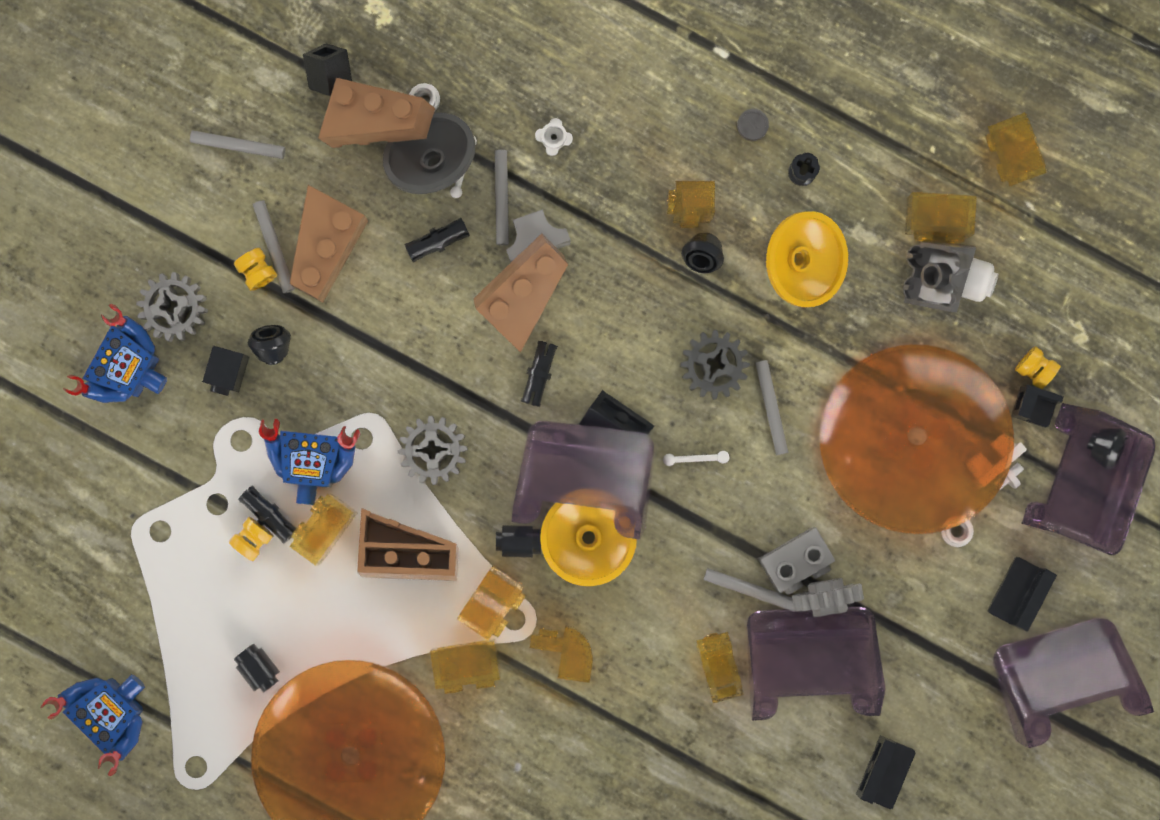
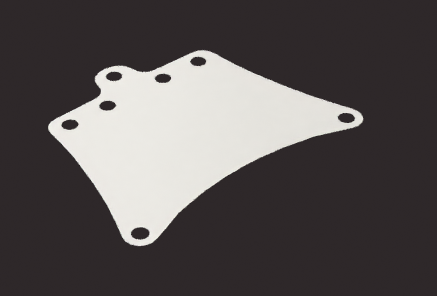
[131,413,537,790]

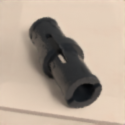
[404,218,470,263]
[521,341,558,407]
[238,485,298,544]

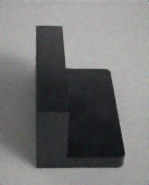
[576,390,654,465]
[988,557,1057,632]
[856,735,916,809]

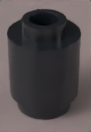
[496,525,541,558]
[234,644,280,693]

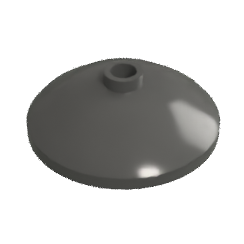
[383,113,476,194]

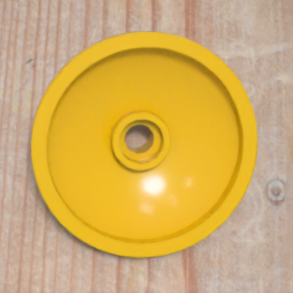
[766,211,848,307]
[540,490,637,586]

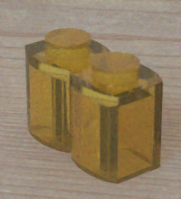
[457,565,527,641]

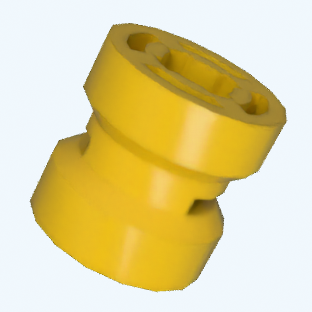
[234,248,277,291]
[1015,346,1061,389]
[229,517,274,561]

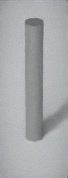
[190,130,286,159]
[495,150,509,245]
[252,200,295,293]
[755,360,789,455]
[703,568,795,611]

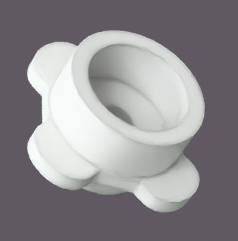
[535,118,573,156]

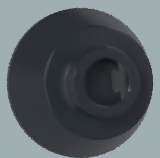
[681,233,724,273]
[247,325,291,365]
[1087,428,1128,470]

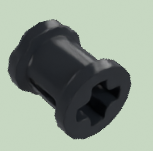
[788,153,820,186]

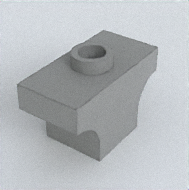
[506,209,571,262]

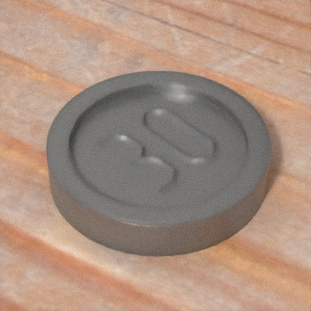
[737,109,769,141]

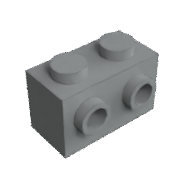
[758,527,835,595]

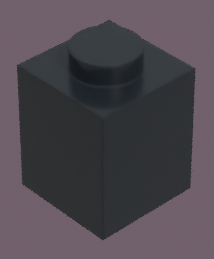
[202,345,249,396]

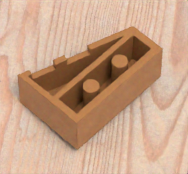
[318,78,435,148]
[290,185,368,303]
[473,233,568,353]
[357,508,459,581]

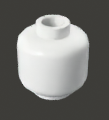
[962,258,999,302]

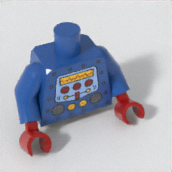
[63,304,167,403]
[259,419,361,505]
[40,674,145,776]

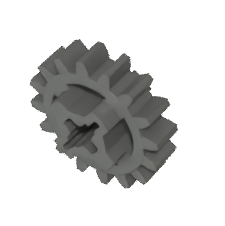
[680,330,750,400]

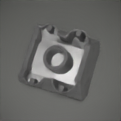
[903,240,976,312]

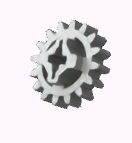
[136,272,208,342]
[398,416,468,485]
[792,578,864,617]

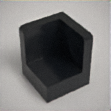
[303,43,352,96]
[1011,385,1064,428]

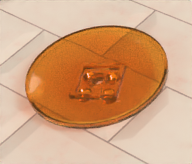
[820,344,1014,535]
[251,660,446,820]

